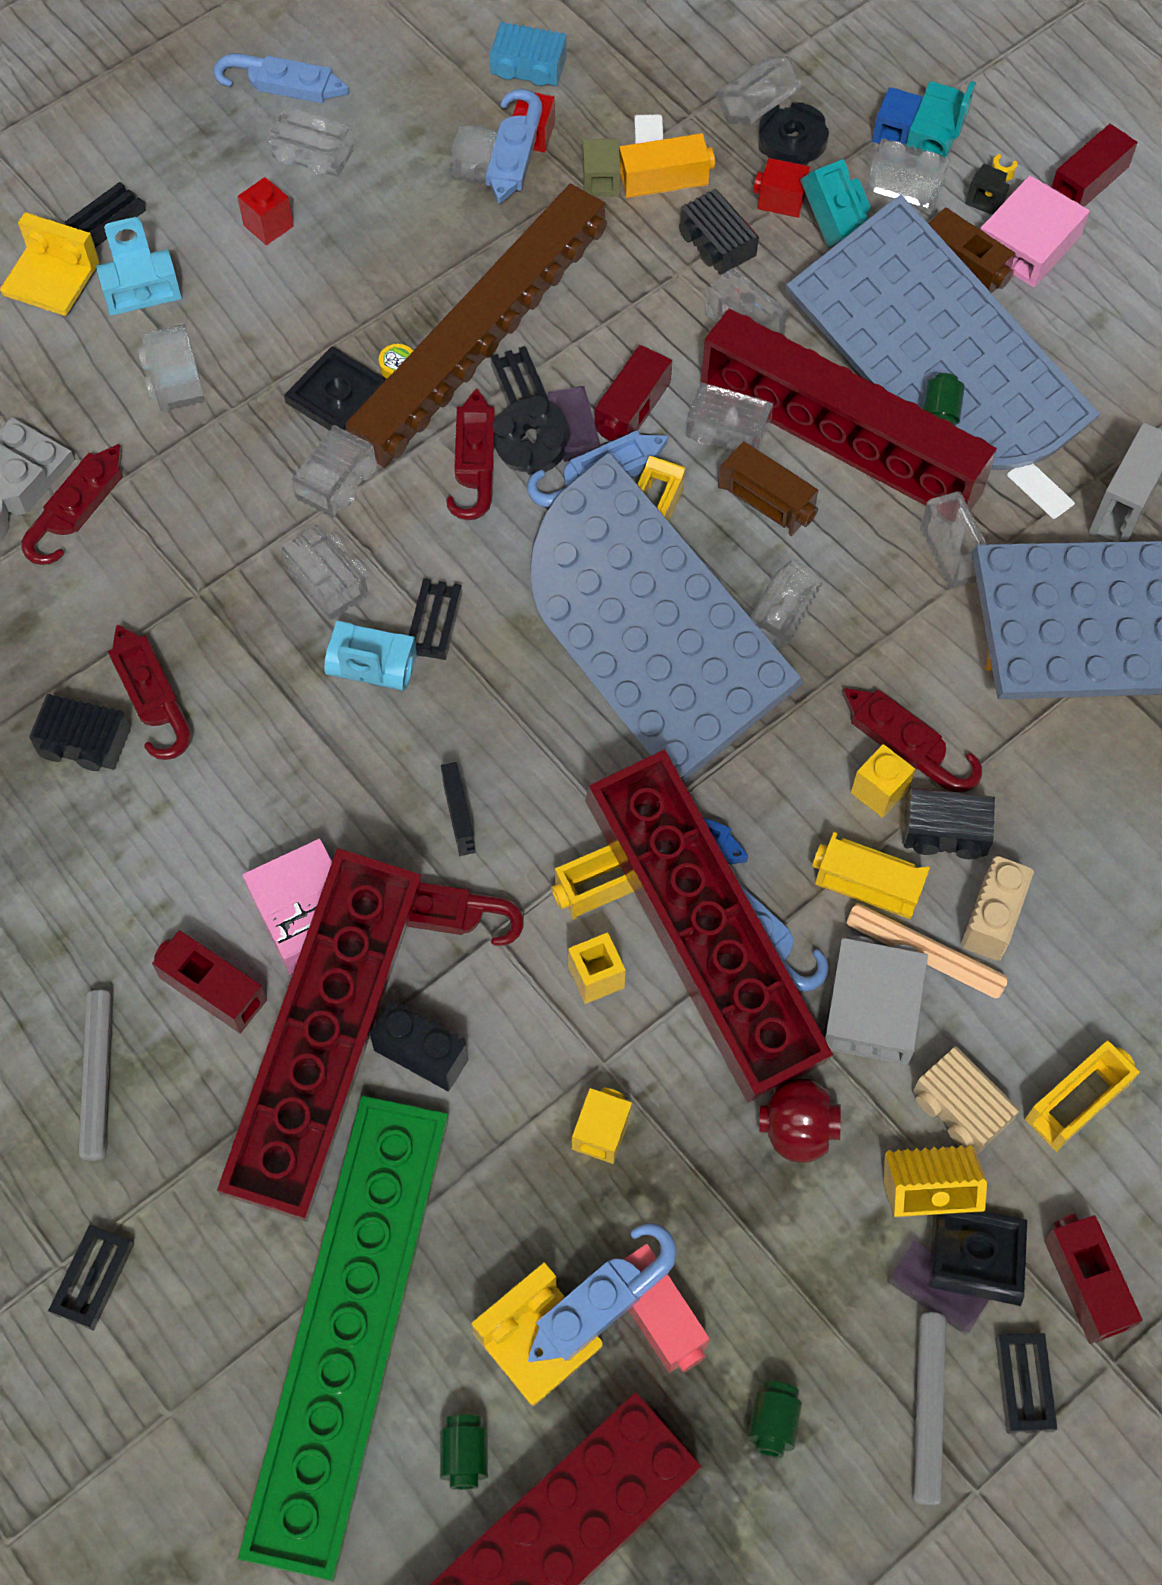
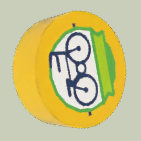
[378,344,413,379]

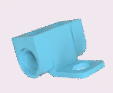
[96,217,182,316]
[324,621,417,691]

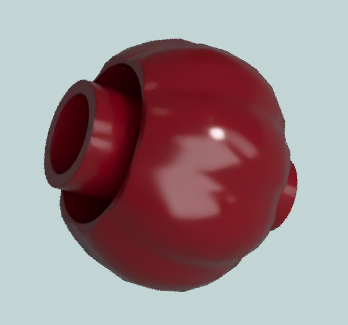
[759,1079,841,1163]

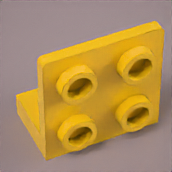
[0,212,100,316]
[471,1262,602,1406]

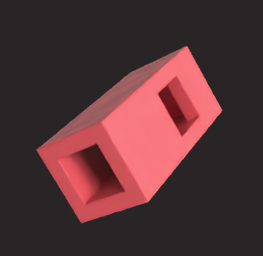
[623,1244,710,1373]

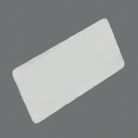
[634,115,663,144]
[1007,464,1075,519]

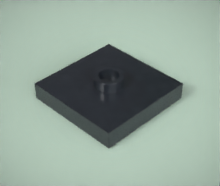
[284,346,386,440]
[928,1211,1028,1306]

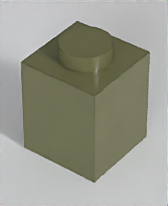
[583,139,620,197]

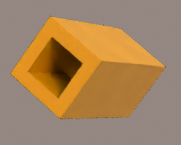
[619,133,715,198]

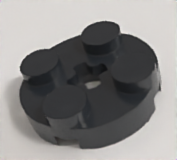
[758,102,829,166]
[493,395,571,475]

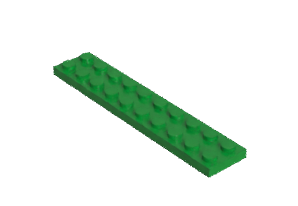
[237,1096,449,1582]

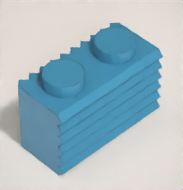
[490,21,567,86]

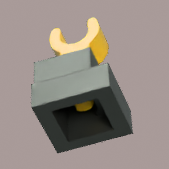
[965,154,1018,215]

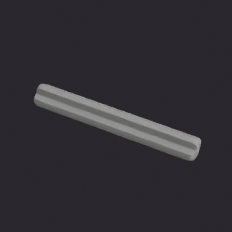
[79,989,112,1161]
[913,1312,946,1506]

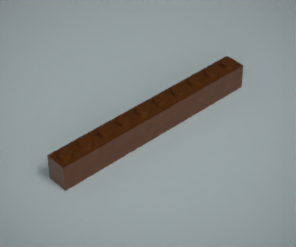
[345,183,607,468]

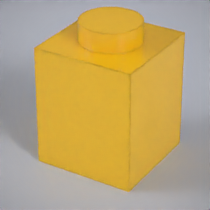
[851,744,916,818]
[568,932,626,1004]
[572,1088,632,1164]

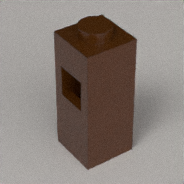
[928,207,1015,294]

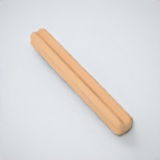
[847,903,1008,998]

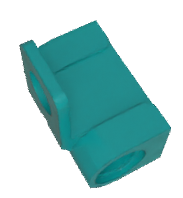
[904,81,976,164]
[800,159,871,248]

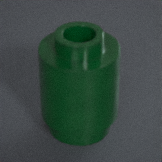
[923,373,965,426]
[747,1381,802,1458]
[440,1415,488,1490]

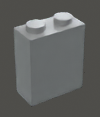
[1088,422,1162,542]
[823,936,928,1066]

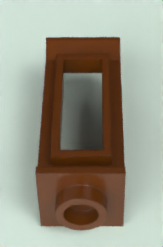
[718,441,818,536]

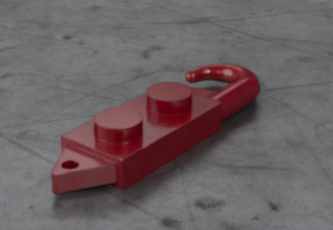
[446,389,495,520]
[21,444,123,565]
[108,625,192,760]
[843,688,982,793]
[407,883,524,946]

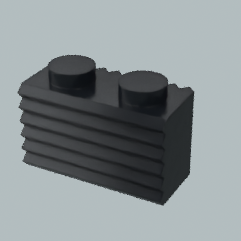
[679,188,759,275]
[29,693,130,771]
[903,788,995,860]
[370,1000,468,1092]

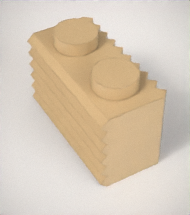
[961,856,1034,961]
[913,1046,1020,1154]

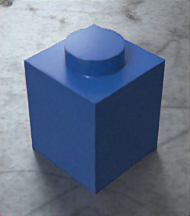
[872,87,923,151]

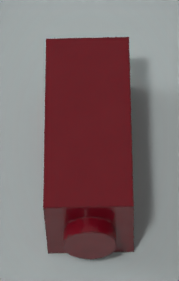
[1051,123,1138,207]
[594,345,673,441]
[152,930,267,1034]
[1044,1213,1143,1345]

